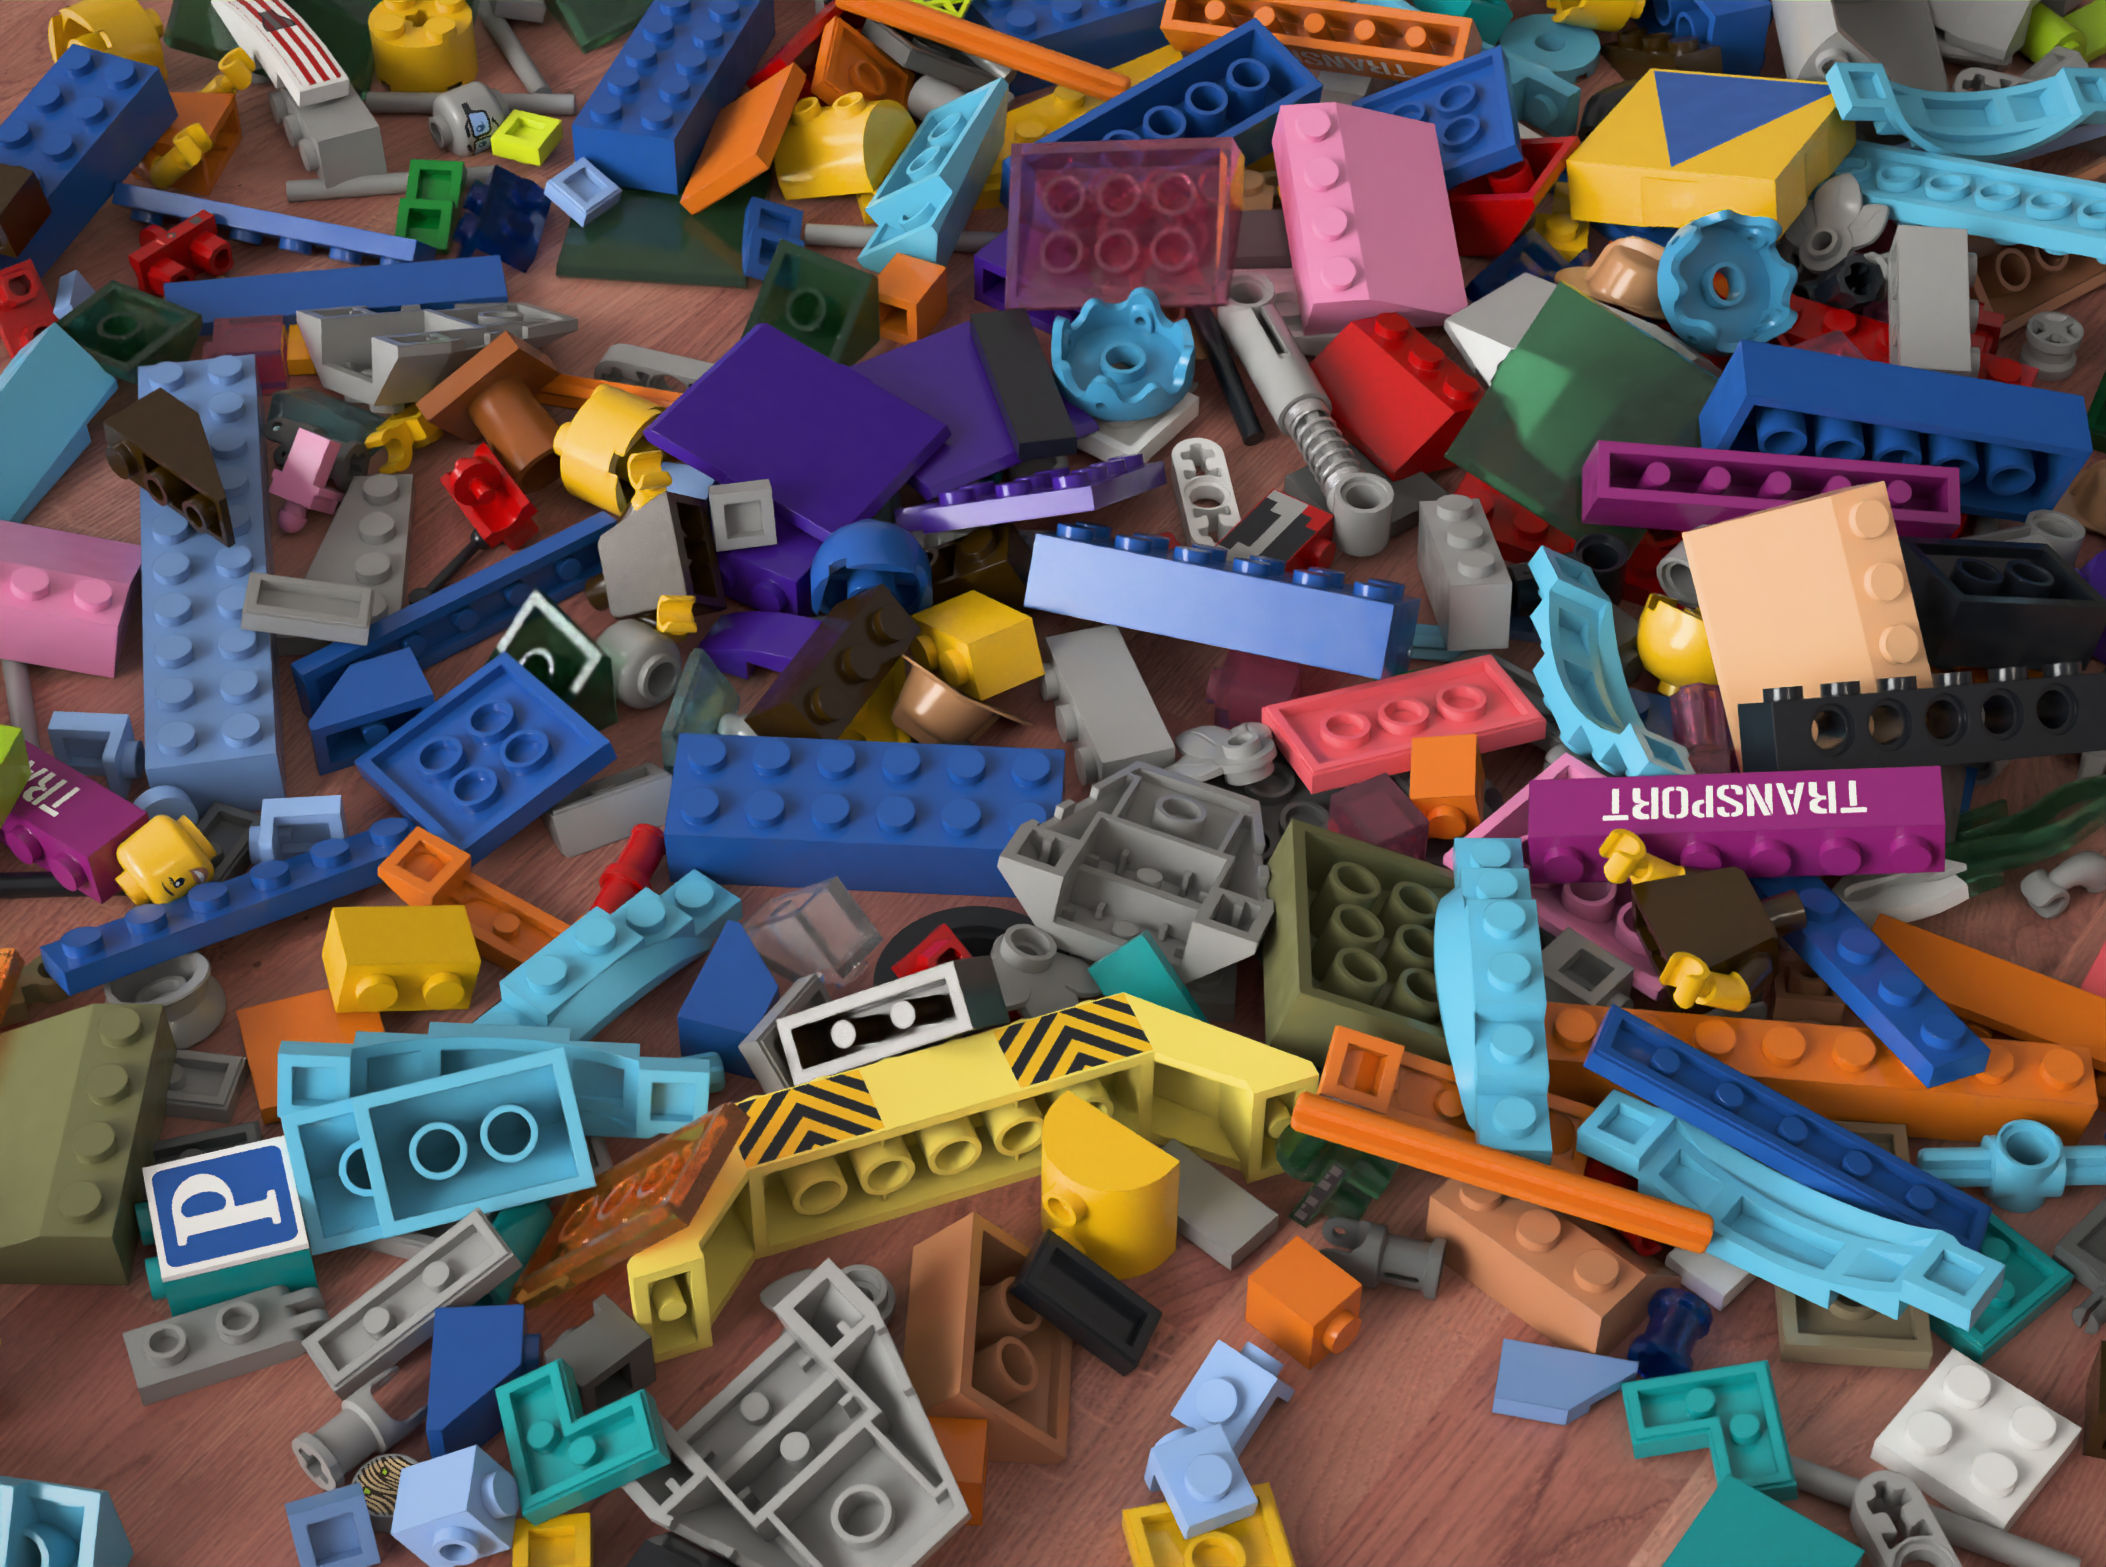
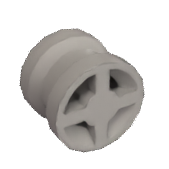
[2019,311,2084,381]

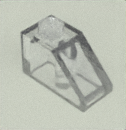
[741,876,884,988]

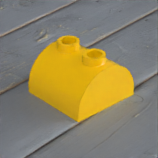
[774,92,917,200]
[1041,1090,1180,1280]

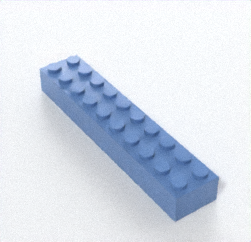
[138,354,287,819]

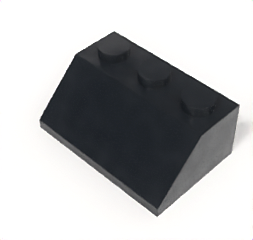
[1898,536,2106,673]

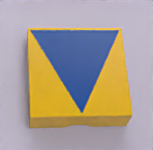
[1566,68,1856,241]

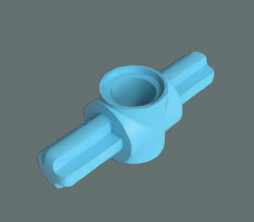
[1916,1119,2106,1213]

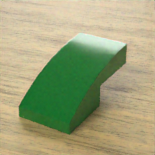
[395,159,468,255]

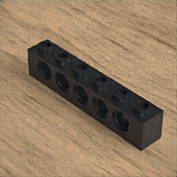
[1738,661,2106,773]

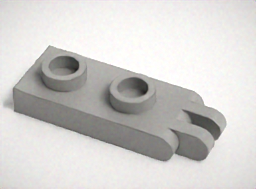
[122,1285,330,1406]

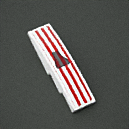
[211,0,349,108]

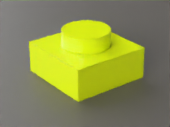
[491,109,563,166]

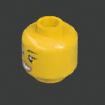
[115,814,218,906]

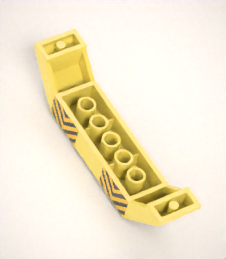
[627,992,1319,1364]

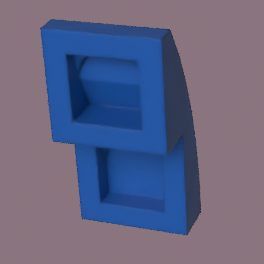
[742,196,805,290]

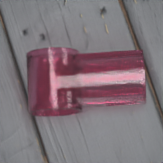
[1670,682,1740,774]

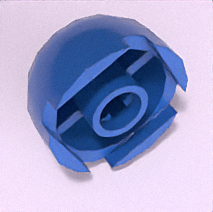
[810,519,933,616]

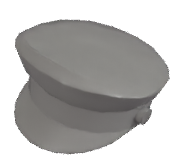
[104,950,226,1050]

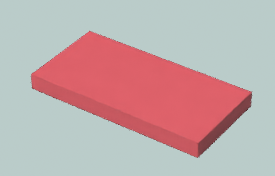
[1262,654,1547,794]

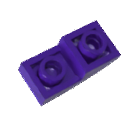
[692,611,822,680]

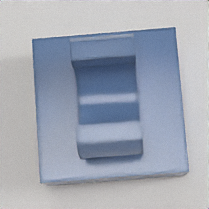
[285,1482,381,1567]

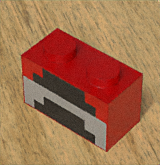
[1215,488,1336,573]

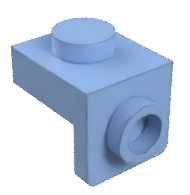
[47,711,145,800]
[249,795,349,865]
[1170,1339,1296,1459]
[1144,1423,1258,1540]

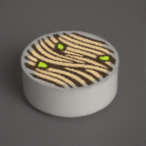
[352,1454,419,1533]

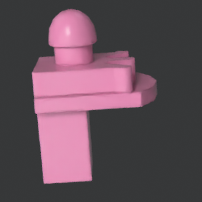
[268,428,345,534]

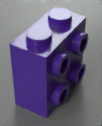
[710,514,823,617]

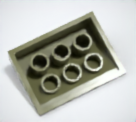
[1262,818,1455,1069]
[0,1003,177,1285]

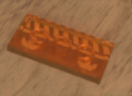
[511,1101,750,1311]

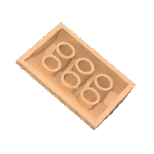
[1682,481,1933,773]

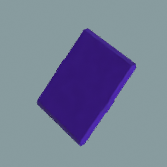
[850,321,1100,501]
[643,323,952,542]

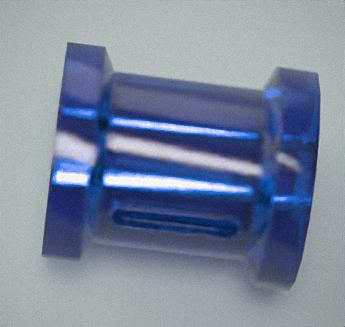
[1627,1287,1714,1379]

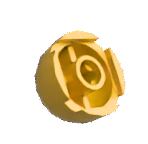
[1636,593,1721,702]

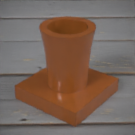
[415,330,561,495]

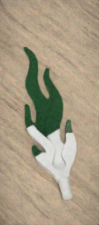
[1778,774,2106,951]

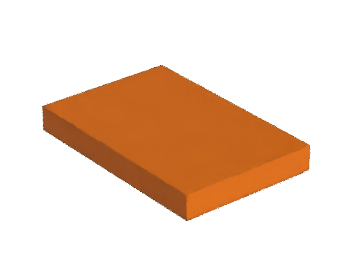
[679,62,806,215]

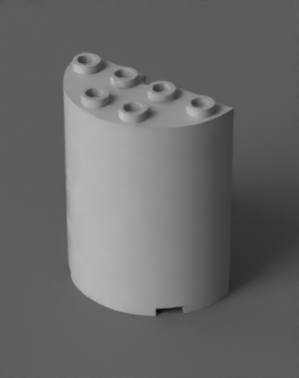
[1770,0,1950,146]

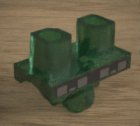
[1275,1124,1399,1228]

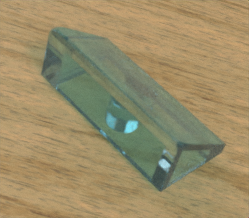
[267,387,387,457]
[660,648,740,777]

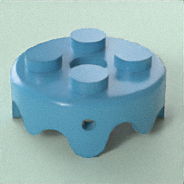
[1657,209,1798,357]
[1051,287,1196,422]

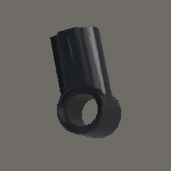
[1792,254,1885,315]
[1506,532,1628,617]

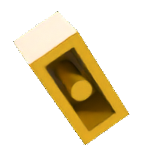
[910,590,1045,701]
[321,905,481,1013]

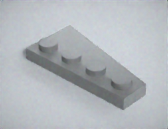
[276,474,416,656]

